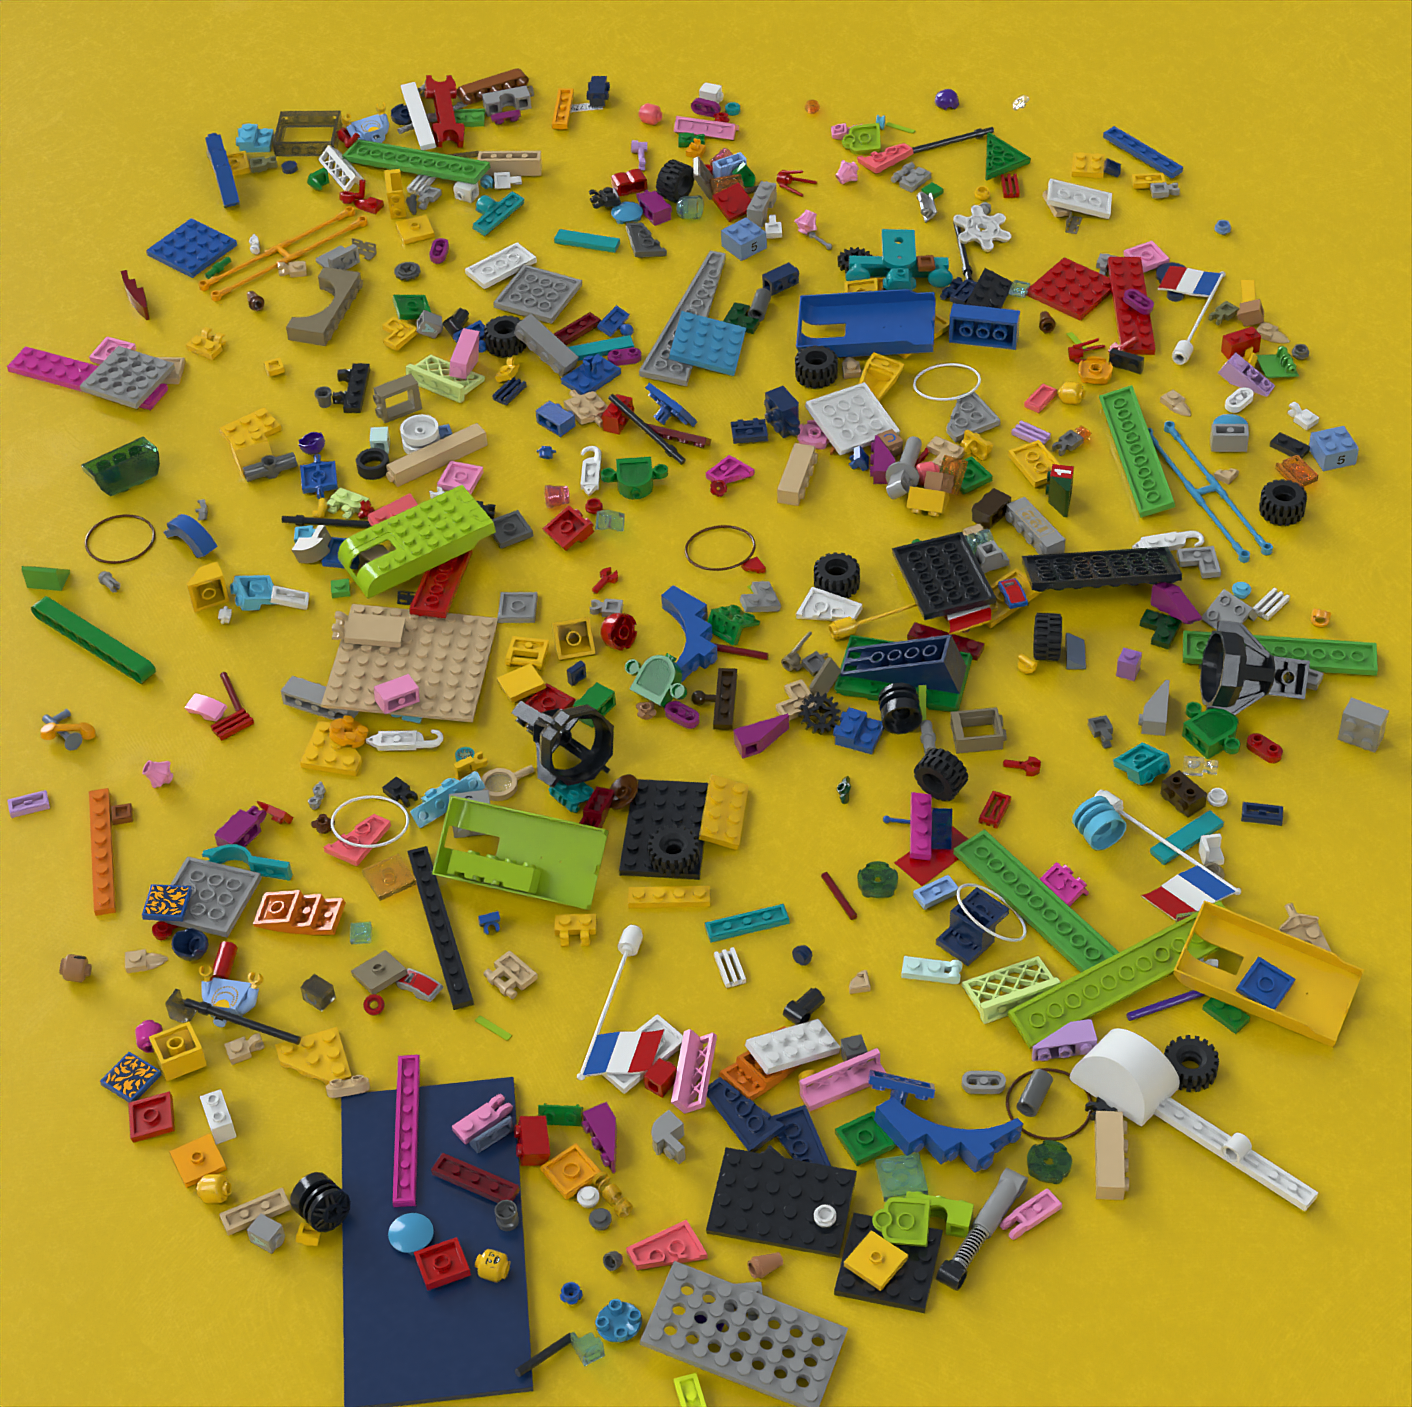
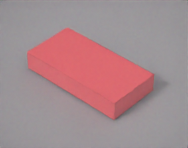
[1024,384,1057,413]

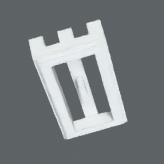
[407,175,436,196]
[270,585,309,610]
[1253,588,1290,621]
[714,947,746,988]

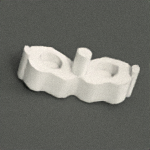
[249,234,260,254]

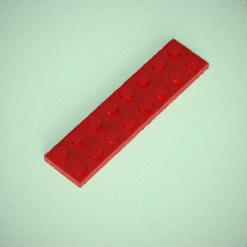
[1107,256,1156,355]

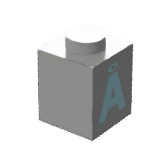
[417,310,443,339]
[247,1213,285,1254]

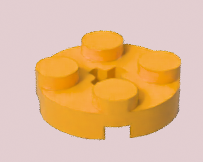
[1078,356,1113,385]
[329,715,368,748]

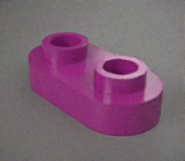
[691,98,721,118]
[491,110,521,125]
[429,238,449,264]
[1123,289,1154,314]
[608,347,641,366]
[665,701,699,728]

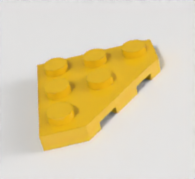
[300,720,362,776]
[275,1027,352,1085]

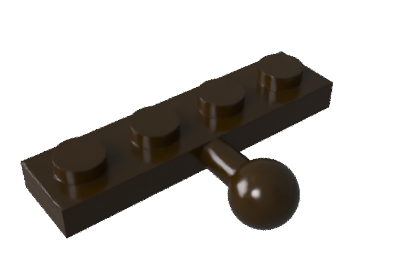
[691,668,738,730]

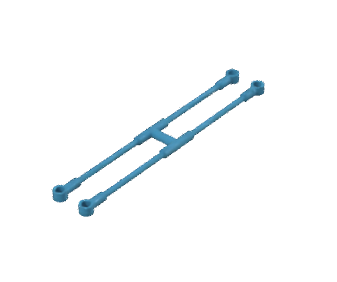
[1148,421,1273,563]

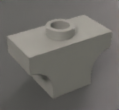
[974,540,1009,573]

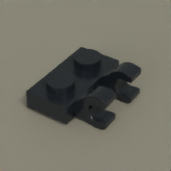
[589,187,621,209]

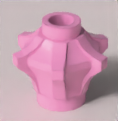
[835,160,859,184]
[794,209,817,235]
[142,760,173,788]

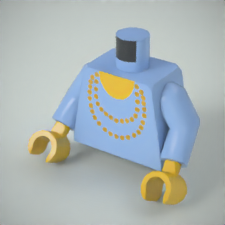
[341,102,389,143]
[199,966,264,1027]

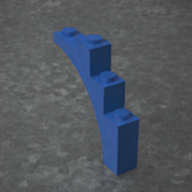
[205,133,240,208]
[661,585,717,682]
[874,1097,1023,1173]

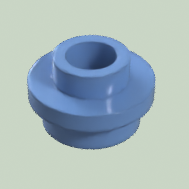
[1214,220,1231,235]

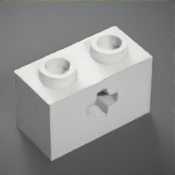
[200,1089,237,1144]

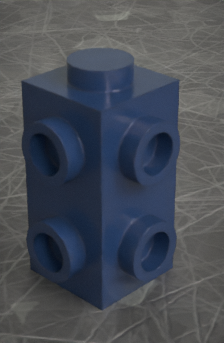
[586,76,610,107]
[762,262,799,296]

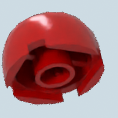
[600,613,637,651]

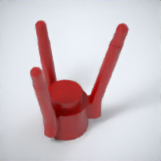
[776,170,817,197]
[1068,338,1105,363]

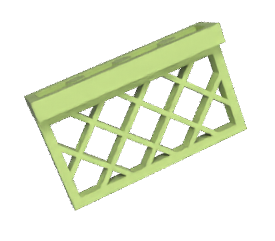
[406,355,485,403]
[962,956,1061,1024]

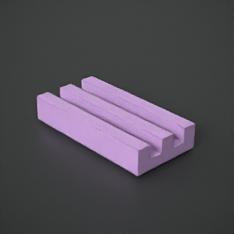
[1011,421,1051,445]
[8,790,50,818]

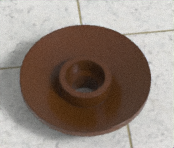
[609,774,638,810]

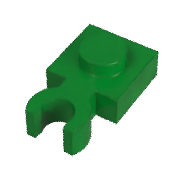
[678,132,705,148]

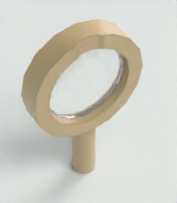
[481,765,534,801]

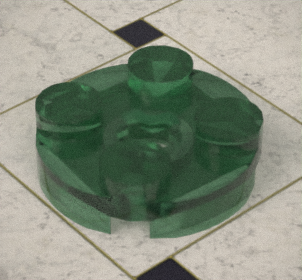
[857,861,898,898]
[1027,1140,1072,1184]

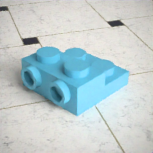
[236,123,274,152]
[230,575,278,611]

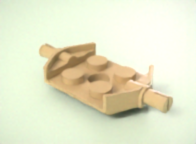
[1279,903,1337,955]

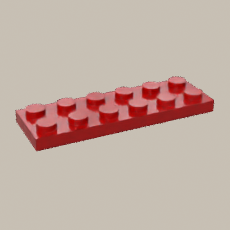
[409,550,472,618]

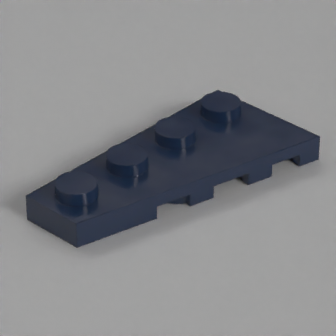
[707,1077,786,1152]
[772,1105,831,1166]

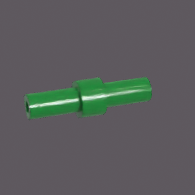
[205,257,231,279]

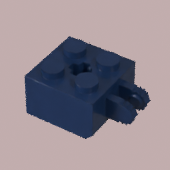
[764,386,800,438]

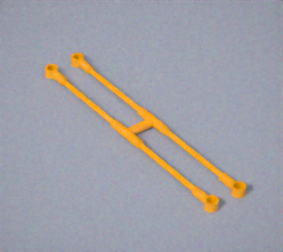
[198,206,368,302]

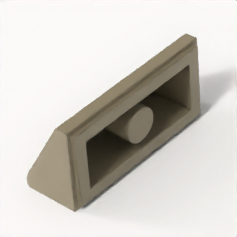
[809,657,841,697]

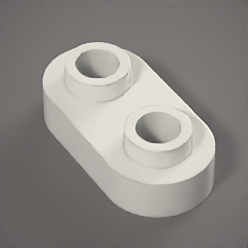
[1225,387,1254,413]

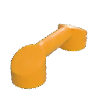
[40,722,95,740]

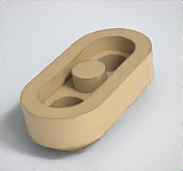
[326,1075,370,1098]

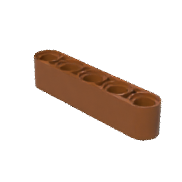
[457,68,529,105]

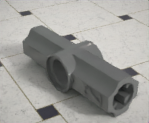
[242,452,298,482]

